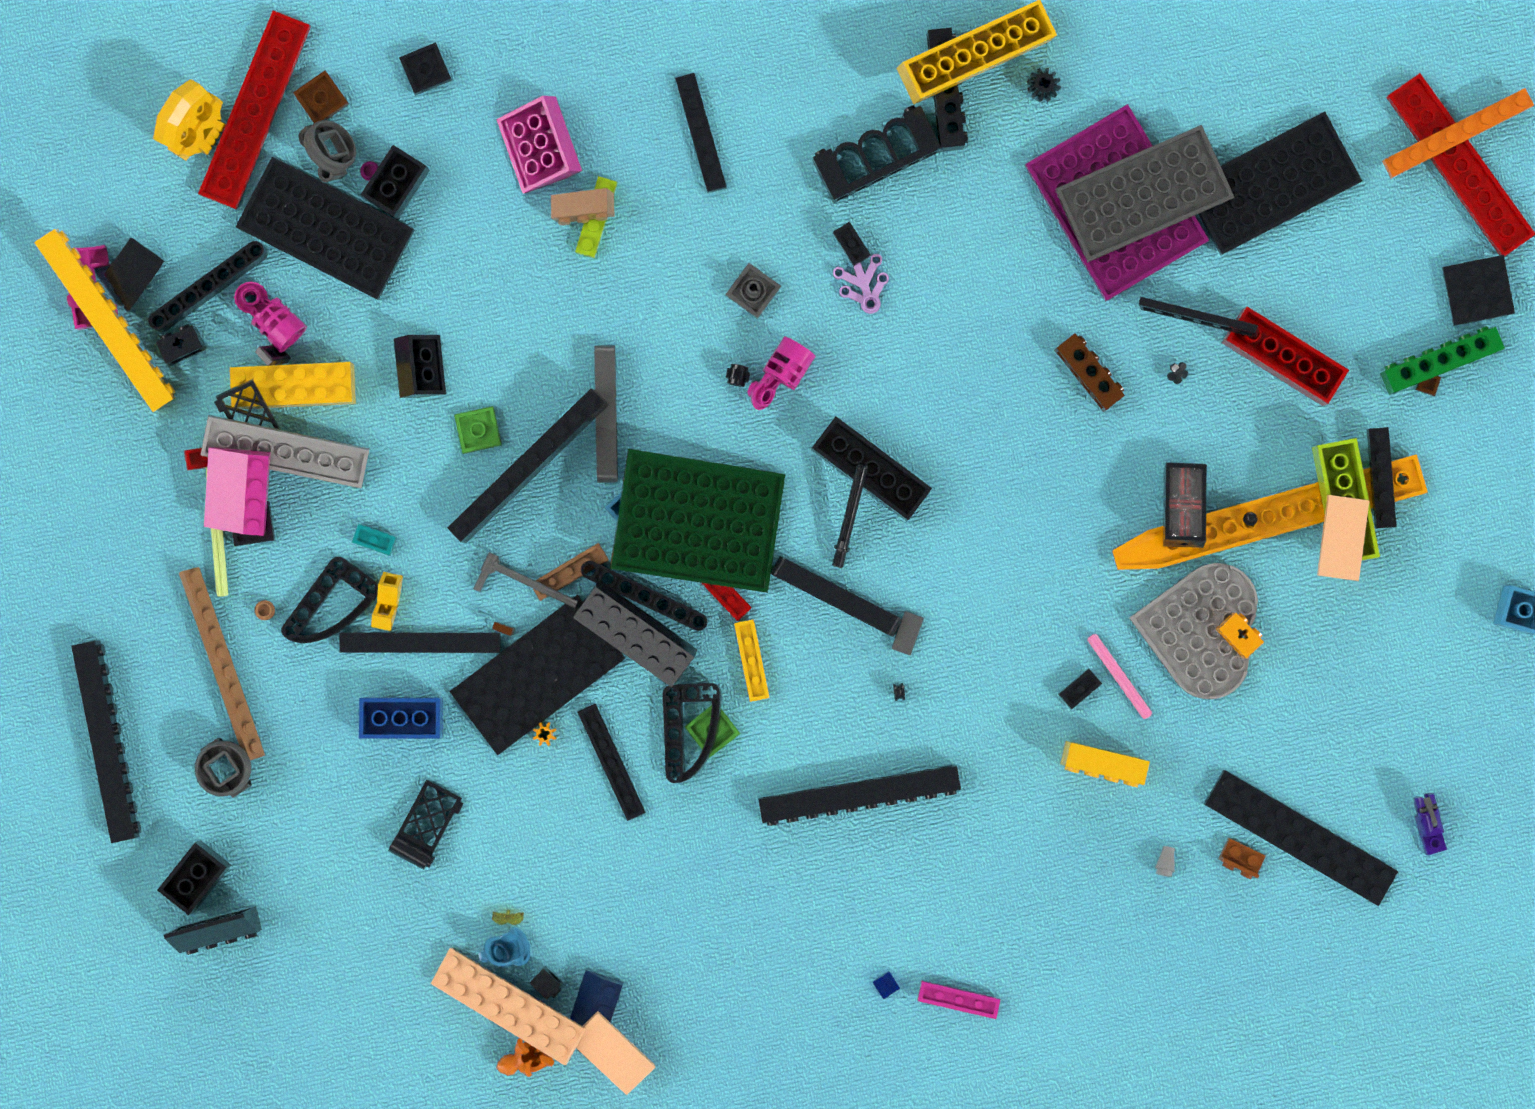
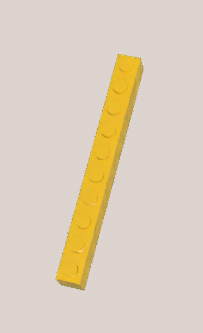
[34,229,176,412]

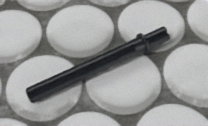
[832,464,868,568]

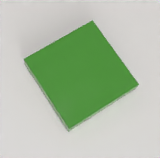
[454,406,502,454]
[684,705,741,758]

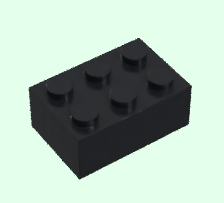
[360,145,430,220]
[157,840,232,915]

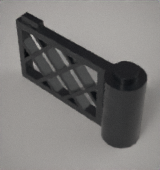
[214,379,281,430]
[388,780,464,870]

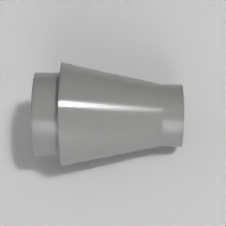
[1155,846,1175,877]

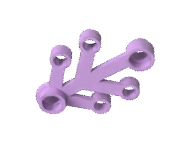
[833,252,889,314]

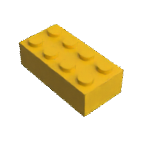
[1060,741,1150,788]

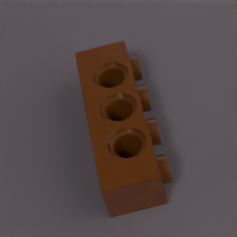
[1054,333,1125,412]

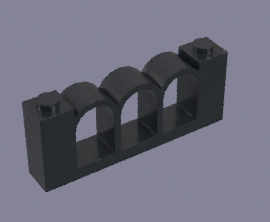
[812,105,941,204]

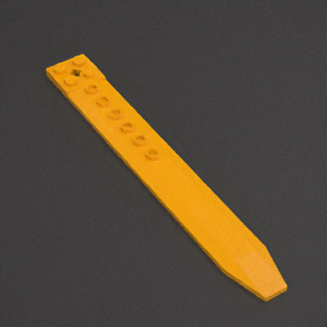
[1112,454,1428,570]

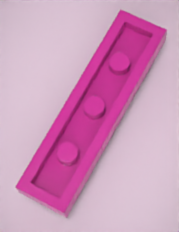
[917,980,1001,1019]

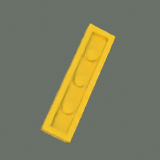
[734,619,770,702]

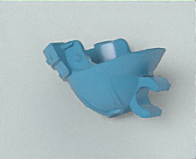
[478,927,530,967]

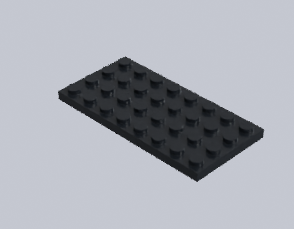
[1199,111,1362,255]
[236,157,415,300]
[449,595,626,755]

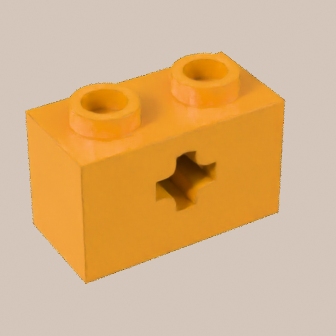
[1215,613,1264,659]

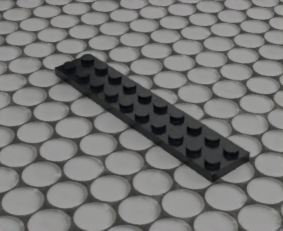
[1204,770,1399,906]

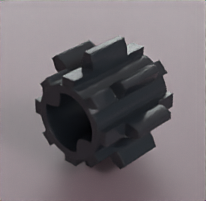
[725,364,750,387]

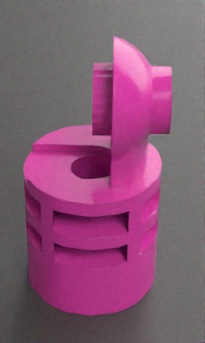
[234,281,307,352]
[747,336,816,410]

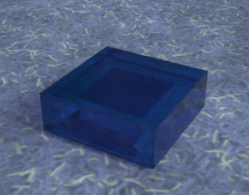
[872,971,900,999]

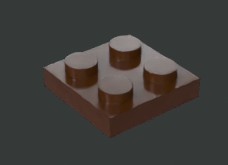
[293,70,349,123]

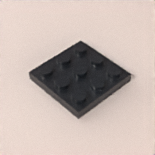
[1442,255,1515,326]

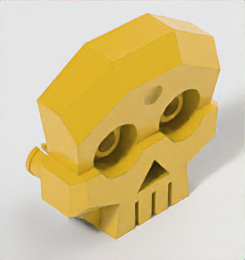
[153,79,226,161]

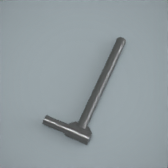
[473,552,579,608]

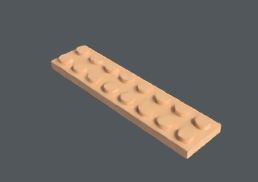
[431,948,586,1065]

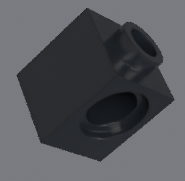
[530,966,562,1000]

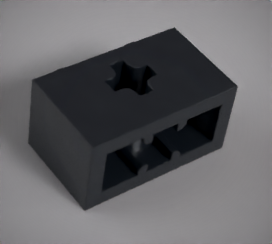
[156,324,207,366]

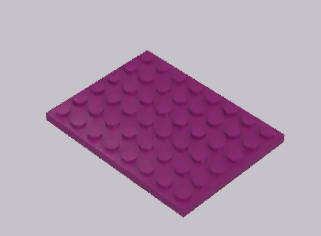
[1024,104,1209,302]

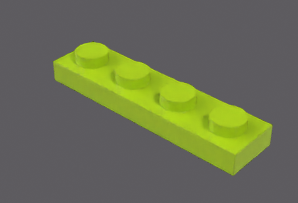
[575,176,618,259]

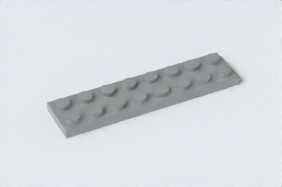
[201,415,370,488]

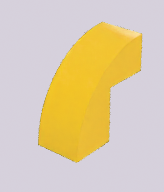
[371,572,403,631]

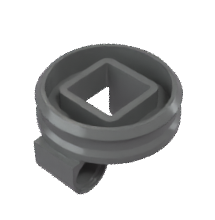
[299,120,356,182]
[195,738,252,798]

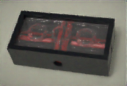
[1163,463,1207,548]

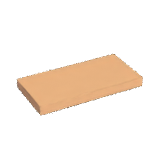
[1317,495,1369,581]
[576,1011,655,1095]

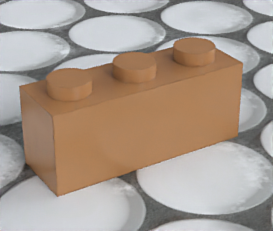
[551,188,615,225]

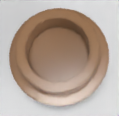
[255,600,275,620]

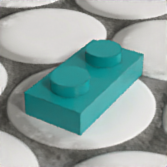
[352,524,397,556]

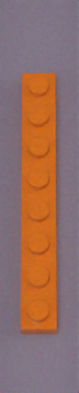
[1382,88,1534,178]

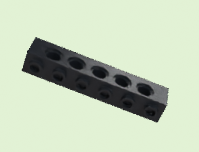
[926,27,968,152]

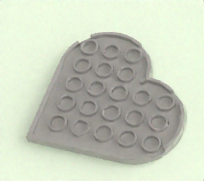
[1129,563,1258,699]

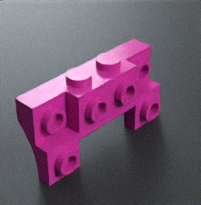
[67,245,118,330]

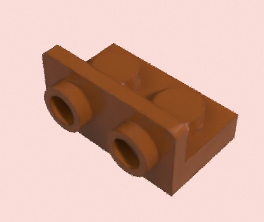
[1218,838,1266,880]

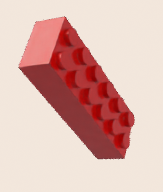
[1222,306,1349,406]

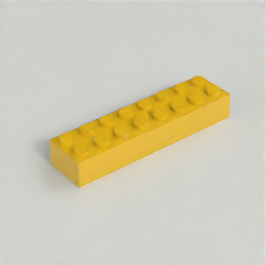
[896,0,1057,104]

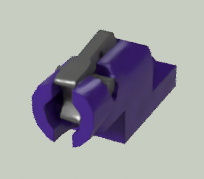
[1413,793,1447,855]

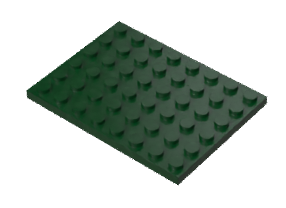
[610,449,785,593]

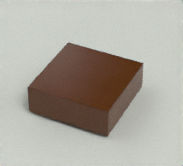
[1415,376,1441,396]
[492,622,515,636]

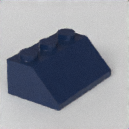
[570,970,624,1026]

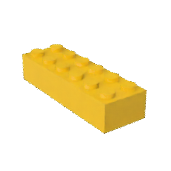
[230,362,356,409]

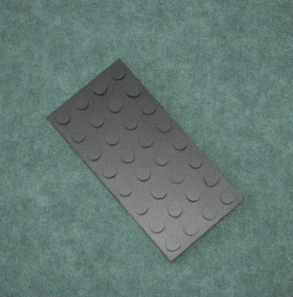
[1055,125,1234,263]

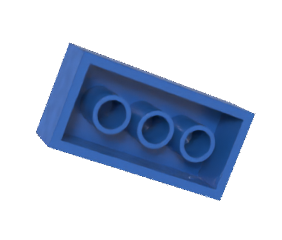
[359,697,443,739]

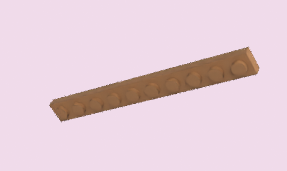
[179,567,265,761]

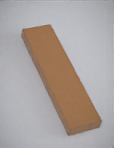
[533,543,609,601]

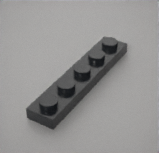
[1367,427,1397,529]

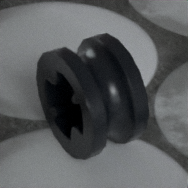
[893,683,905,701]

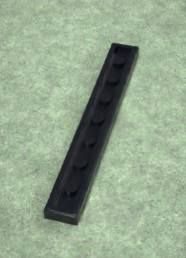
[339,633,501,653]

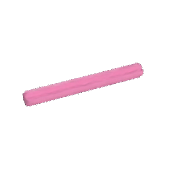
[1087,634,1152,719]

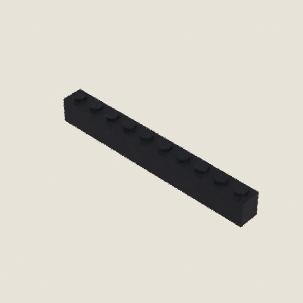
[447,388,609,543]
[71,641,141,843]
[758,765,961,826]

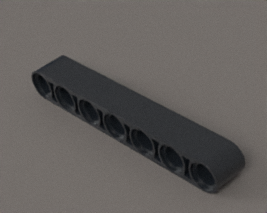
[148,241,268,332]
[771,556,902,637]
[581,561,708,631]

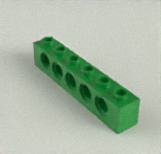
[1380,326,1505,395]

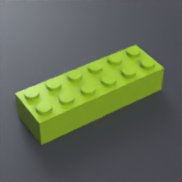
[1311,438,1380,560]

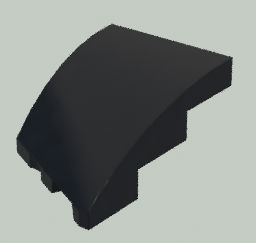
[104,238,165,312]

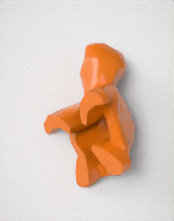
[496,1038,554,1077]

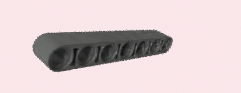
[594,345,618,483]

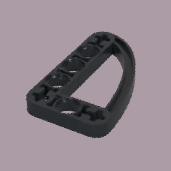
[281,557,378,643]
[663,683,722,783]

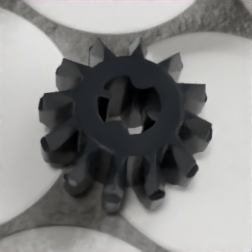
[1027,68,1061,102]

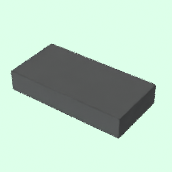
[891,611,924,656]

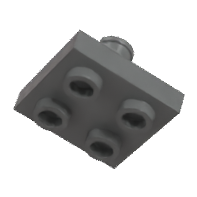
[725,263,781,319]

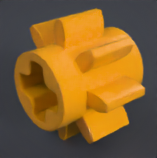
[533,722,557,746]

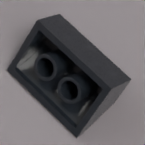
[394,335,446,398]

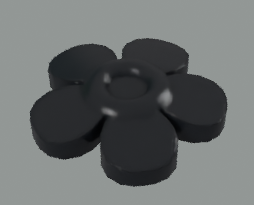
[1167,362,1188,384]

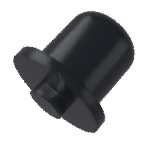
[1243,512,1258,526]

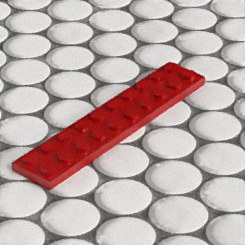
[198,10,311,210]
[1386,73,1535,257]

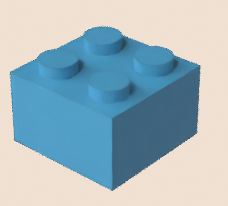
[1493,585,1535,635]

